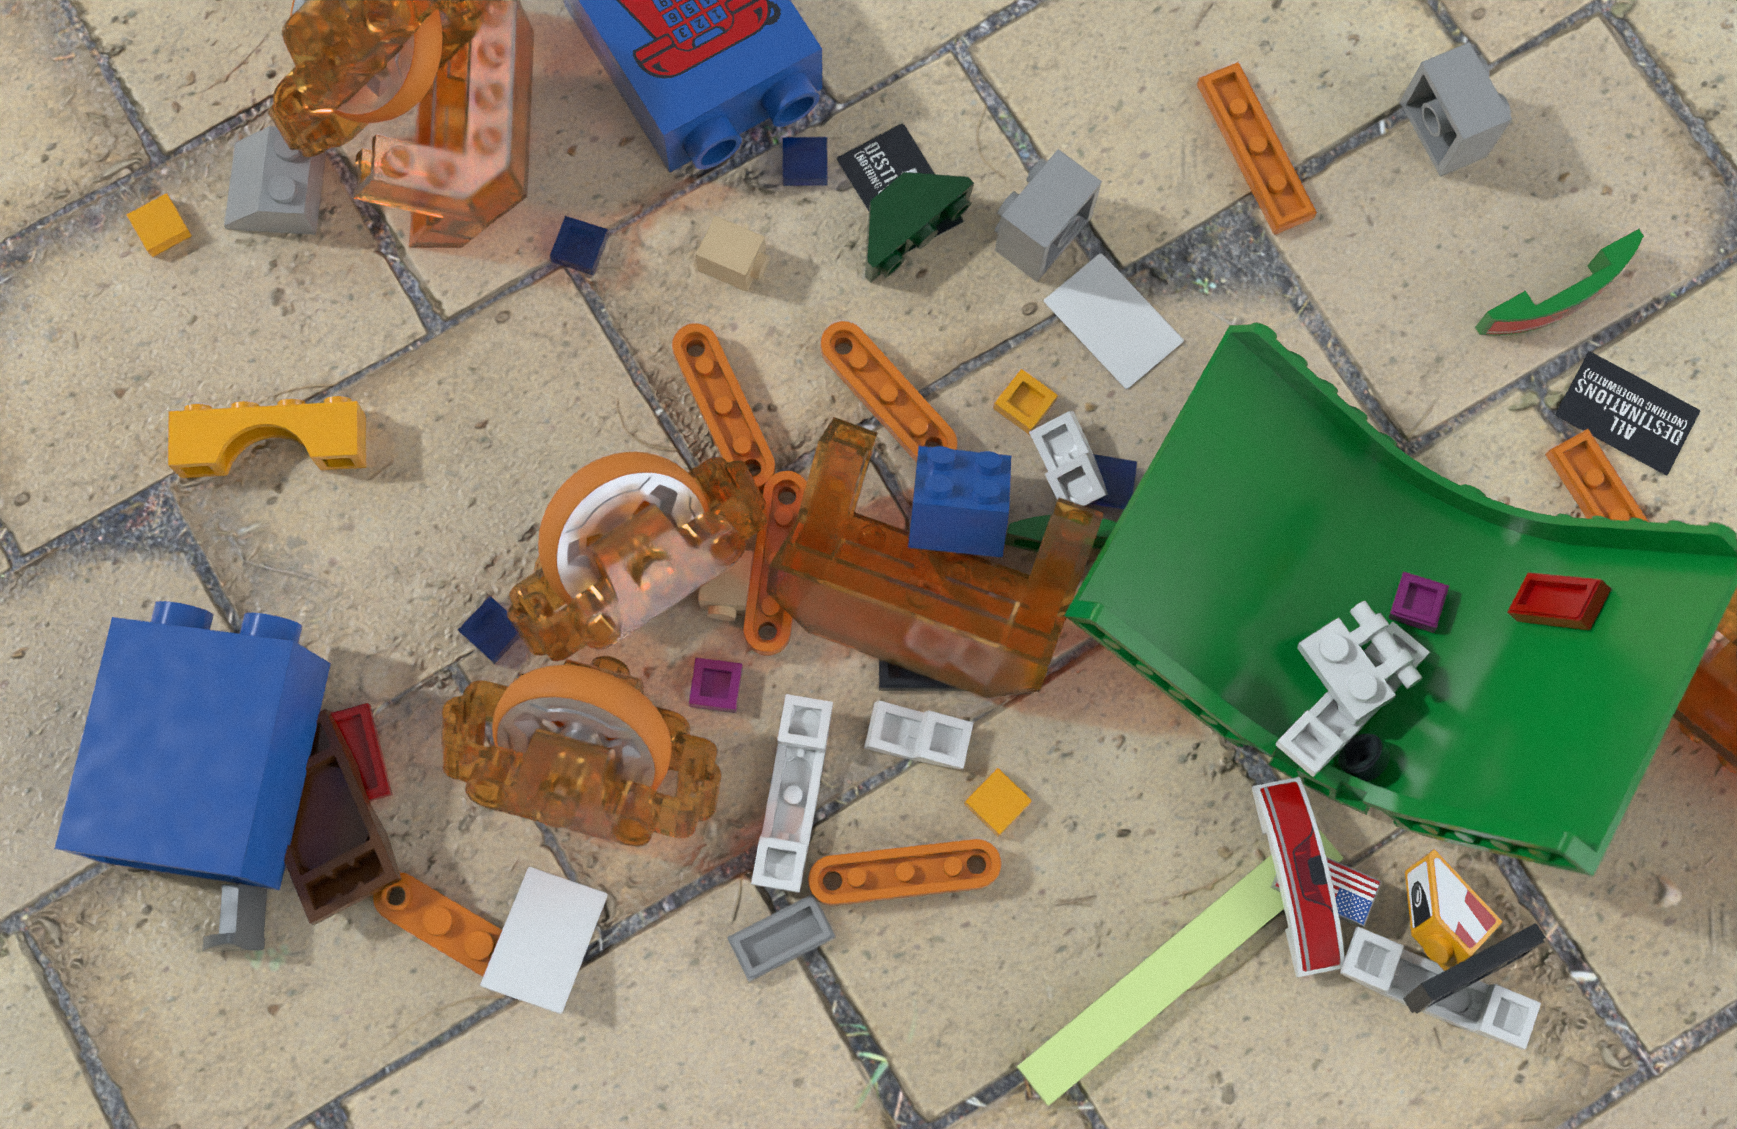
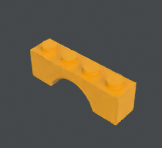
[168,396,367,478]

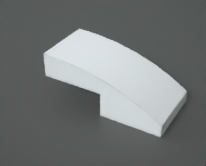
[1029,411,1108,514]
[864,700,973,770]

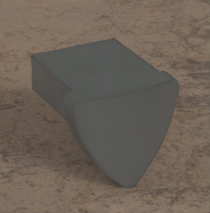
[202,884,267,952]

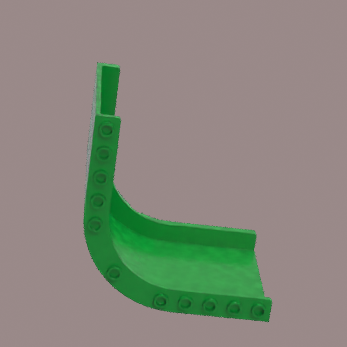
[1064,322,1737,877]

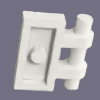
[1297,601,1423,725]

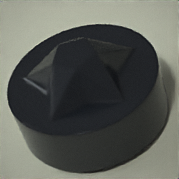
[1338,734,1390,782]

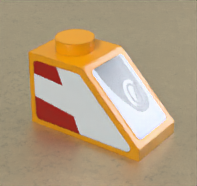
[1405,849,1503,971]

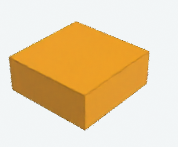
[126,193,192,257]
[993,368,1058,435]
[964,768,1032,837]

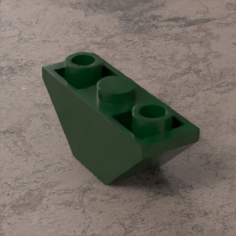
[865,172,974,283]

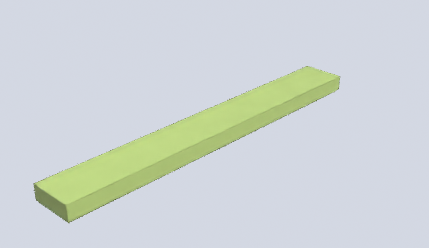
[1016,828,1344,1106]

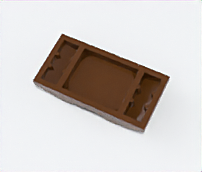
[284,709,401,925]

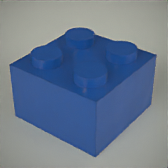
[908,446,1012,558]

